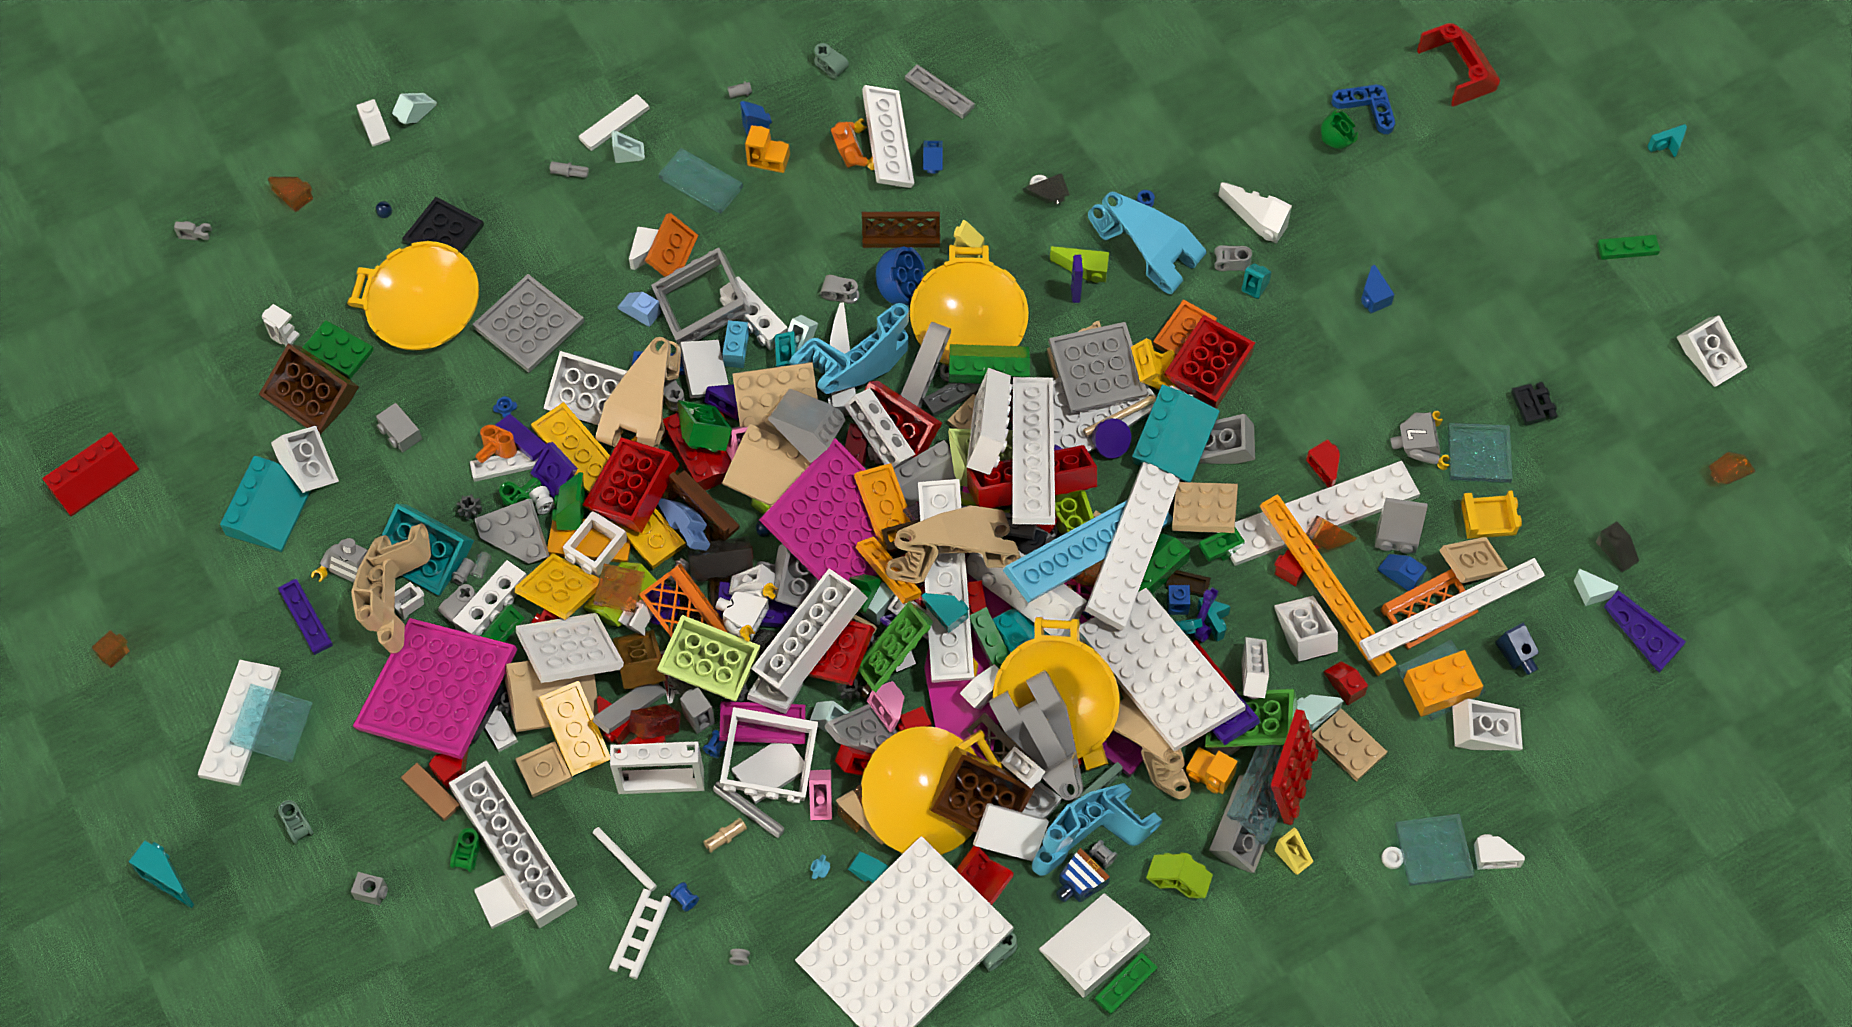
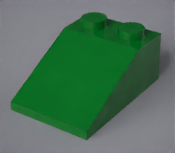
[677,400,732,452]

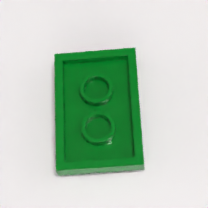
[302,320,374,379]

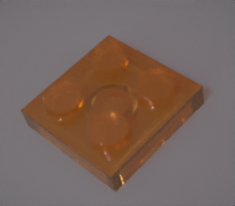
[593,564,645,613]

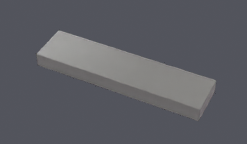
[905,65,975,119]
[593,684,666,734]

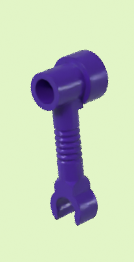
[1192,587,1219,642]

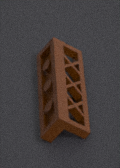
[669,470,740,541]

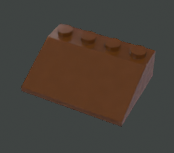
[259,343,359,435]
[930,746,1035,833]

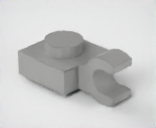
[174,221,212,241]

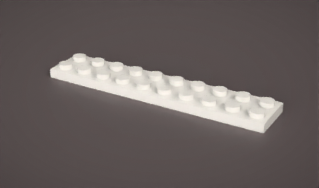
[1012,377,1055,525]
[1218,461,1420,566]
[1085,462,1180,631]
[918,479,974,683]

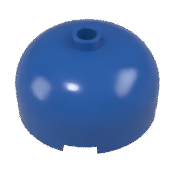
[876,246,926,306]

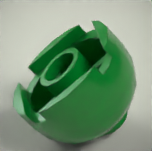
[1321,110,1358,149]

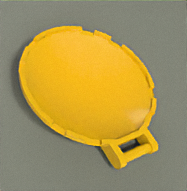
[347,241,479,350]
[910,245,1028,366]
[993,617,1120,758]
[861,726,1003,855]

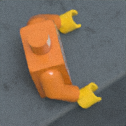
[831,118,875,170]

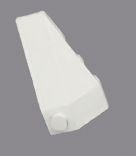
[1219,182,1292,243]

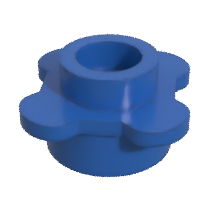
[493,396,517,418]

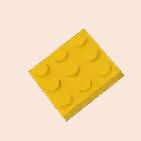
[515,553,603,620]

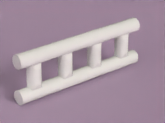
[609,889,671,979]

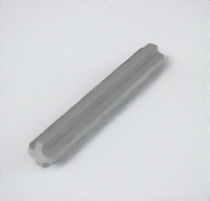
[713,781,784,838]

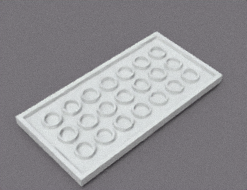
[1080,588,1245,752]

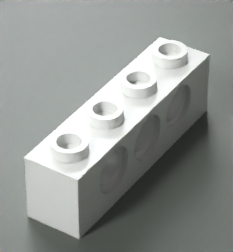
[720,276,788,350]
[844,388,915,469]
[452,560,527,636]
[1241,637,1269,699]

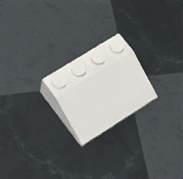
[543,351,627,425]
[1039,894,1150,998]

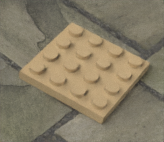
[732,362,818,442]

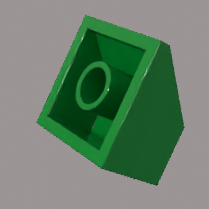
[553,472,585,530]

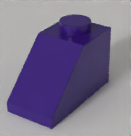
[704,384,739,421]

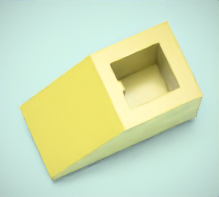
[953,220,984,258]

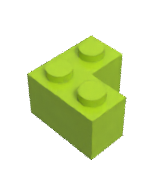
[1146,852,1213,898]

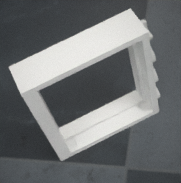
[719,707,818,803]
[610,742,704,794]

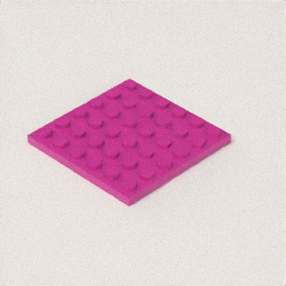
[759,438,915,583]
[353,618,517,759]

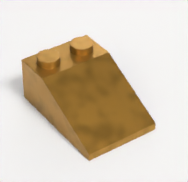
[613,630,666,689]

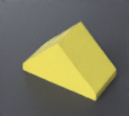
[1275,828,1313,875]

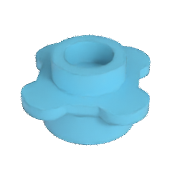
[811,855,830,879]

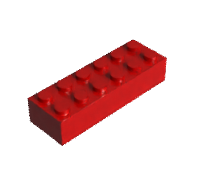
[967,445,1097,508]

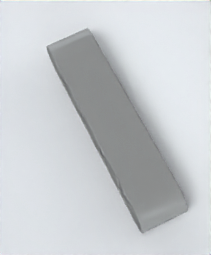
[901,322,951,408]

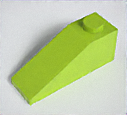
[1050,246,1109,283]

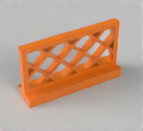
[639,563,728,637]
[1380,569,1479,650]

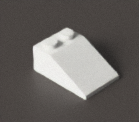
[1677,315,1747,387]
[271,426,339,493]
[1274,596,1338,662]
[1452,699,1523,751]

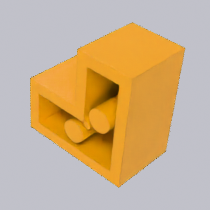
[745,125,790,173]
[1186,747,1238,794]

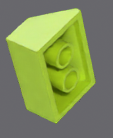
[583,562,657,627]

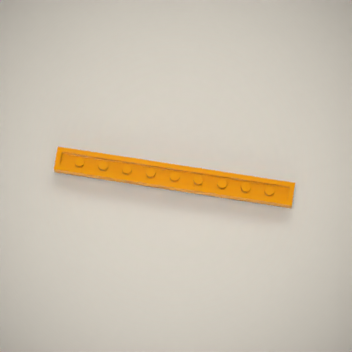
[1259,494,1397,676]

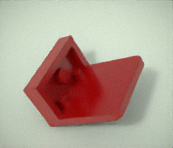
[956,845,1014,905]

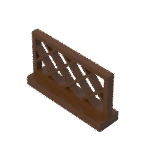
[862,211,940,248]

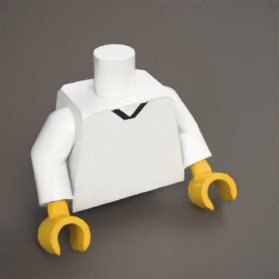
[715,583,778,642]

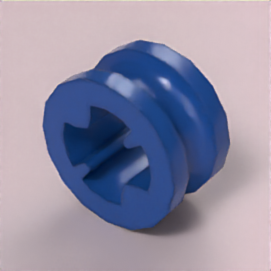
[1137,190,1155,207]

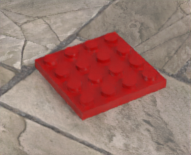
[1271,709,1319,825]

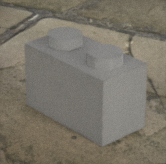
[376,403,422,453]
[680,687,715,734]

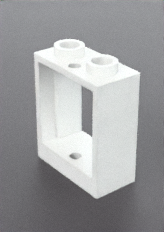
[563,511,628,577]

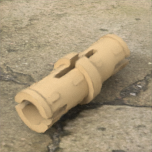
[703,818,747,853]

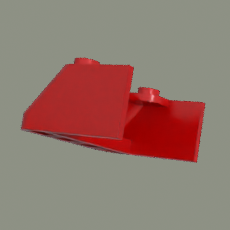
[1417,23,1500,107]

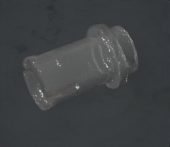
[470,552,492,579]

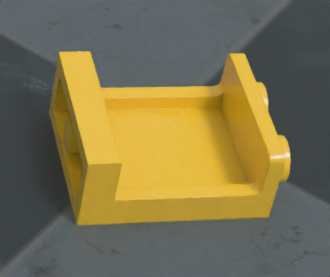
[1131,338,1178,390]
[1460,490,1522,539]

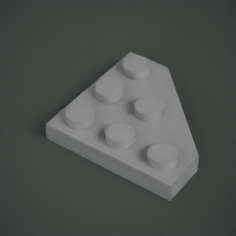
[475,499,550,564]
[824,704,897,754]

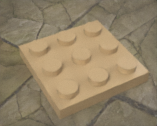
[1172,482,1238,533]

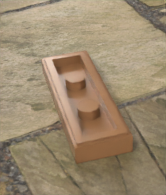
[401,763,461,821]

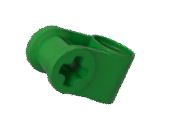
[450,828,481,873]

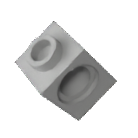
[351,872,388,906]

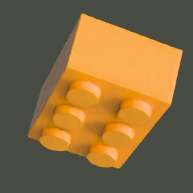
[1403,650,1483,717]

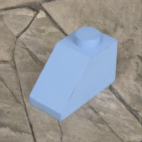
[618,292,661,327]

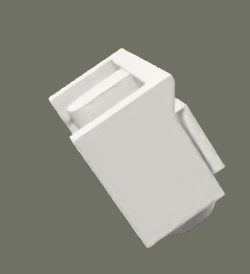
[262,304,300,347]

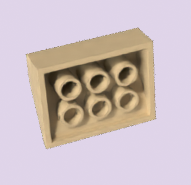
[722,424,810,506]
[504,661,598,732]

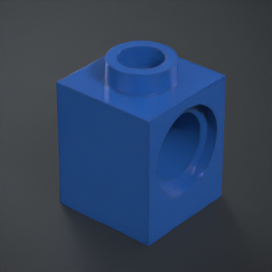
[1167,585,1190,615]

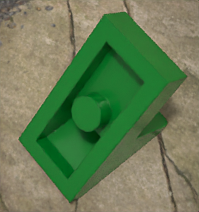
[1198,527,1245,562]
[849,574,883,613]

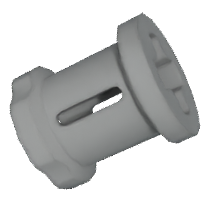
[1089,840,1118,869]

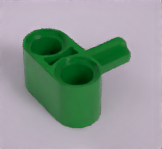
[499,477,542,507]

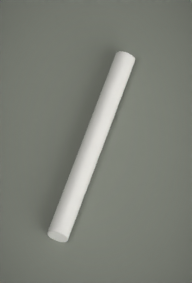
[593,827,657,892]

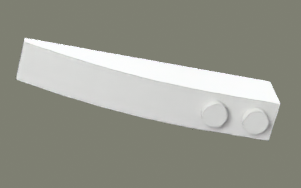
[828,302,856,416]

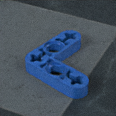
[1331,85,1395,134]

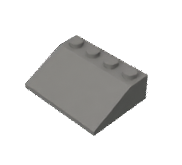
[768,389,846,463]

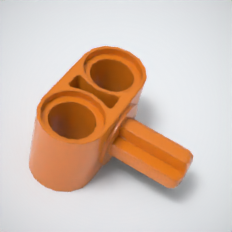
[475,425,517,463]

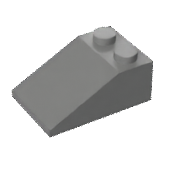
[1199,414,1255,464]
[1375,498,1428,554]
[775,544,819,608]

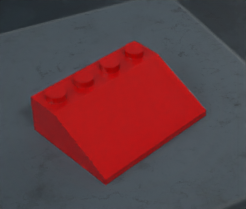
[1164,315,1255,409]
[663,411,732,491]
[583,437,679,533]

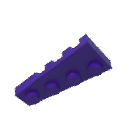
[1604,590,1686,673]

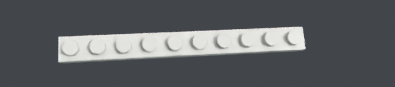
[1359,558,1545,661]

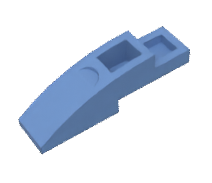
[658,498,710,551]

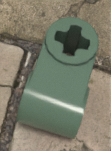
[814,43,849,78]
[278,800,314,844]
[981,932,1017,971]

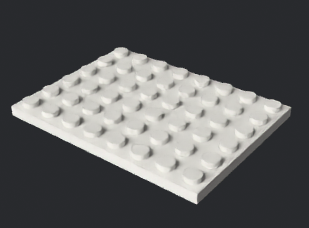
[795,836,1014,1027]

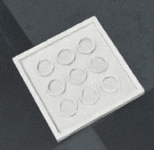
[516,613,624,683]

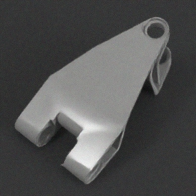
[989,670,1084,800]

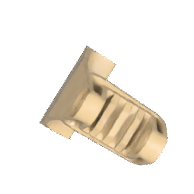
[595,337,681,448]
[885,505,1021,583]
[351,524,431,654]
[1113,687,1191,799]

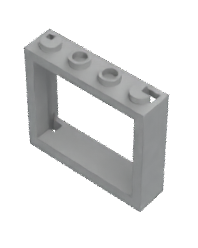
[651,247,751,344]

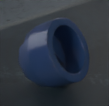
[376,201,392,218]
[756,521,771,537]

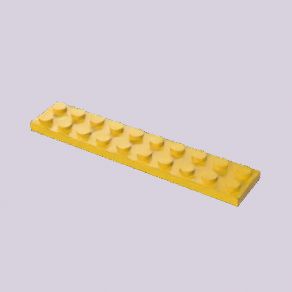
[531,402,686,569]

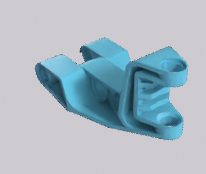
[1088,192,1206,295]
[790,303,909,394]
[1032,783,1163,875]

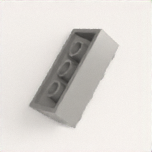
[894,440,956,514]
[1209,776,1279,873]

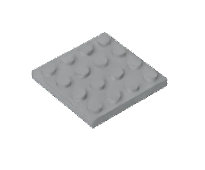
[472,274,585,373]
[1048,322,1148,414]

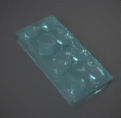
[659,148,743,214]

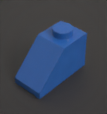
[740,101,772,136]
[923,141,943,173]
[1361,265,1395,314]
[1378,554,1427,591]

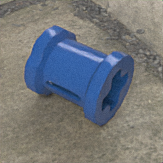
[703,730,727,758]
[670,882,699,912]

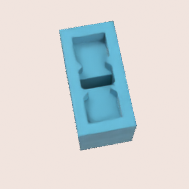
[722,320,749,368]

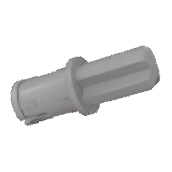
[550,161,589,178]

